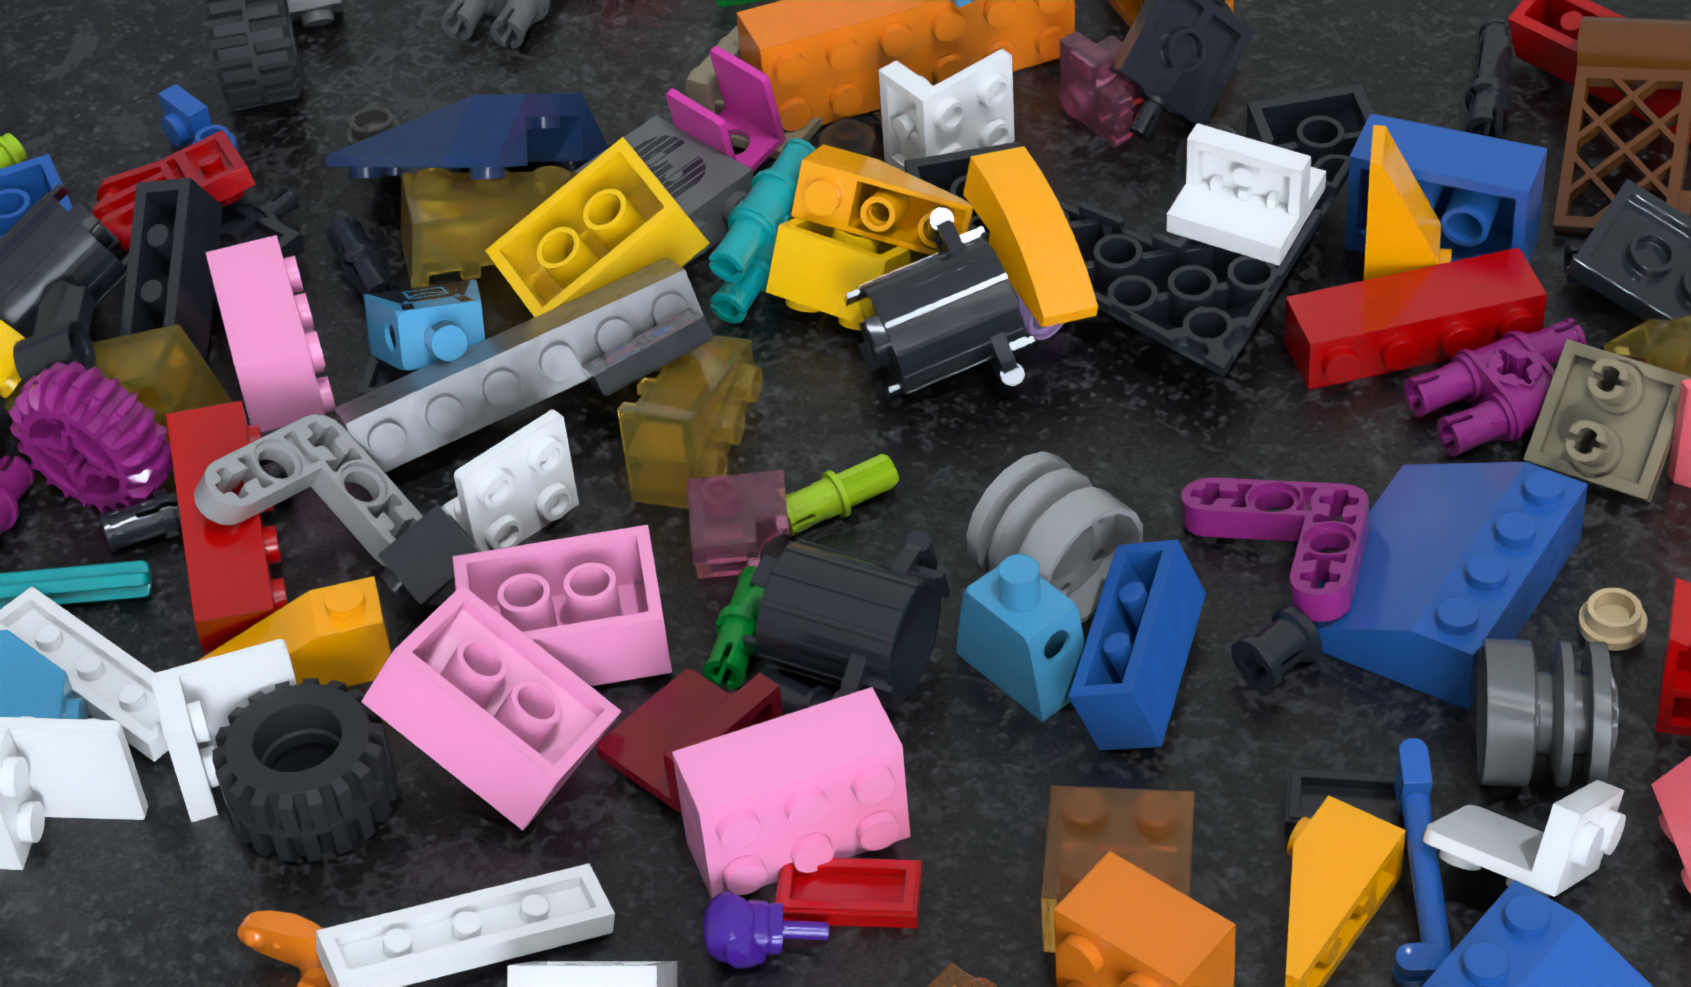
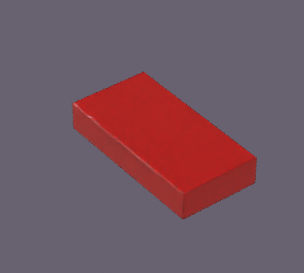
[775,858,923,928]

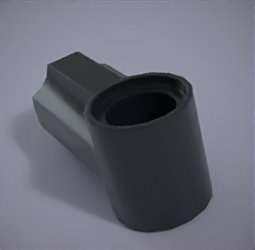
[13,280,97,384]

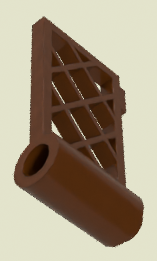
[1553,16,1691,235]

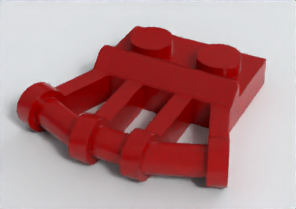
[91,130,256,254]

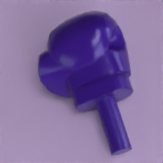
[703,892,829,969]

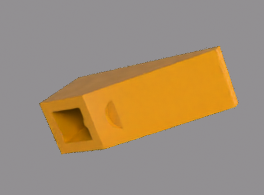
[791,144,974,255]

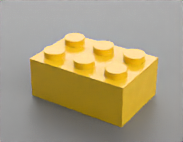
[485,137,710,317]

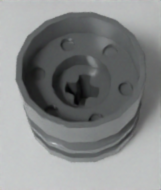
[1476,638,1619,788]

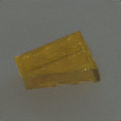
[617,335,762,511]

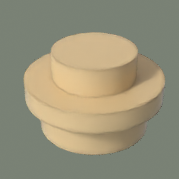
[1578,588,1648,651]

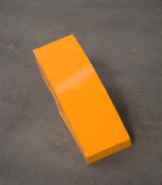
[963,146,1098,327]

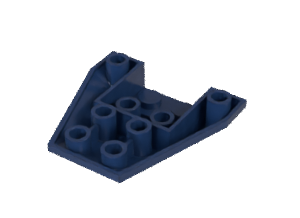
[325,92,609,179]

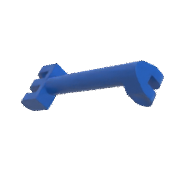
[1392,738,1452,987]

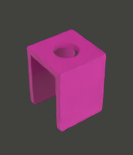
[665,46,786,172]

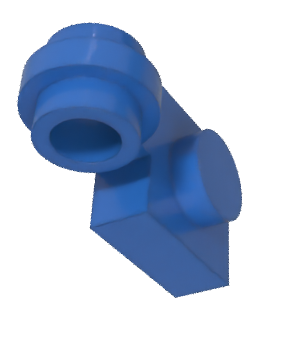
[158,84,239,152]

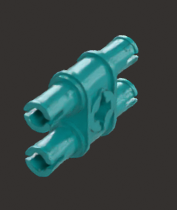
[709,138,816,324]

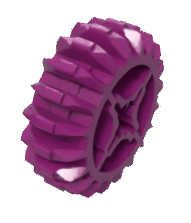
[9,361,173,512]

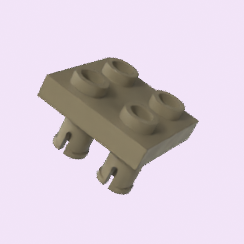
[1523,339,1691,503]

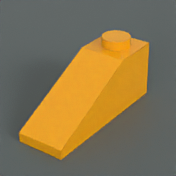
[1364,125,1452,280]
[196,576,392,687]
[1285,795,1406,987]

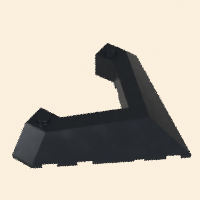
[904,84,1374,377]

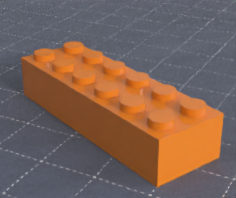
[736,0,1075,131]

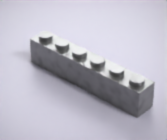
[334,258,704,473]

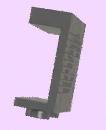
[573,116,753,268]

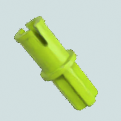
[773,454,899,537]

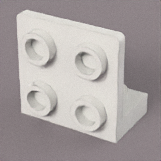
[879,49,1015,172]
[443,409,579,551]
[149,639,297,822]
[0,716,148,870]

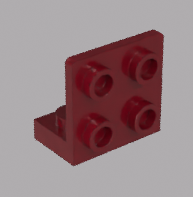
[596,669,783,814]

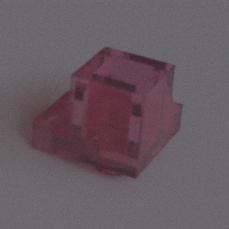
[1059,31,1143,147]
[687,470,790,579]

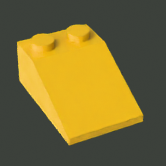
[766,218,931,331]

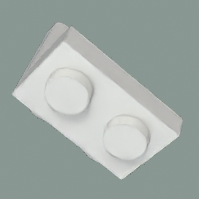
[1423,780,1626,897]

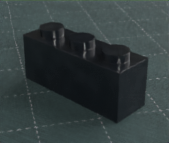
[118,178,223,374]

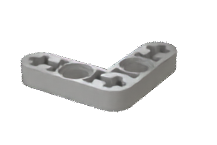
[194,414,423,567]

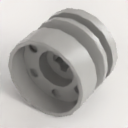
[966,451,1143,623]

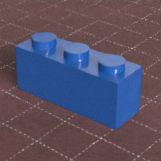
[1069,539,1206,751]

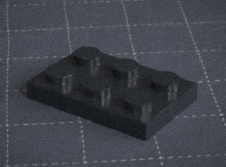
[1566,179,1691,349]

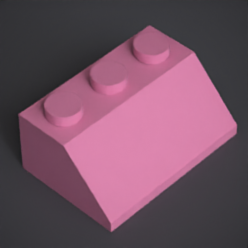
[361,585,622,830]

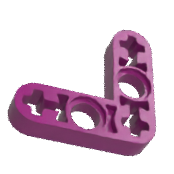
[1181,477,1370,622]

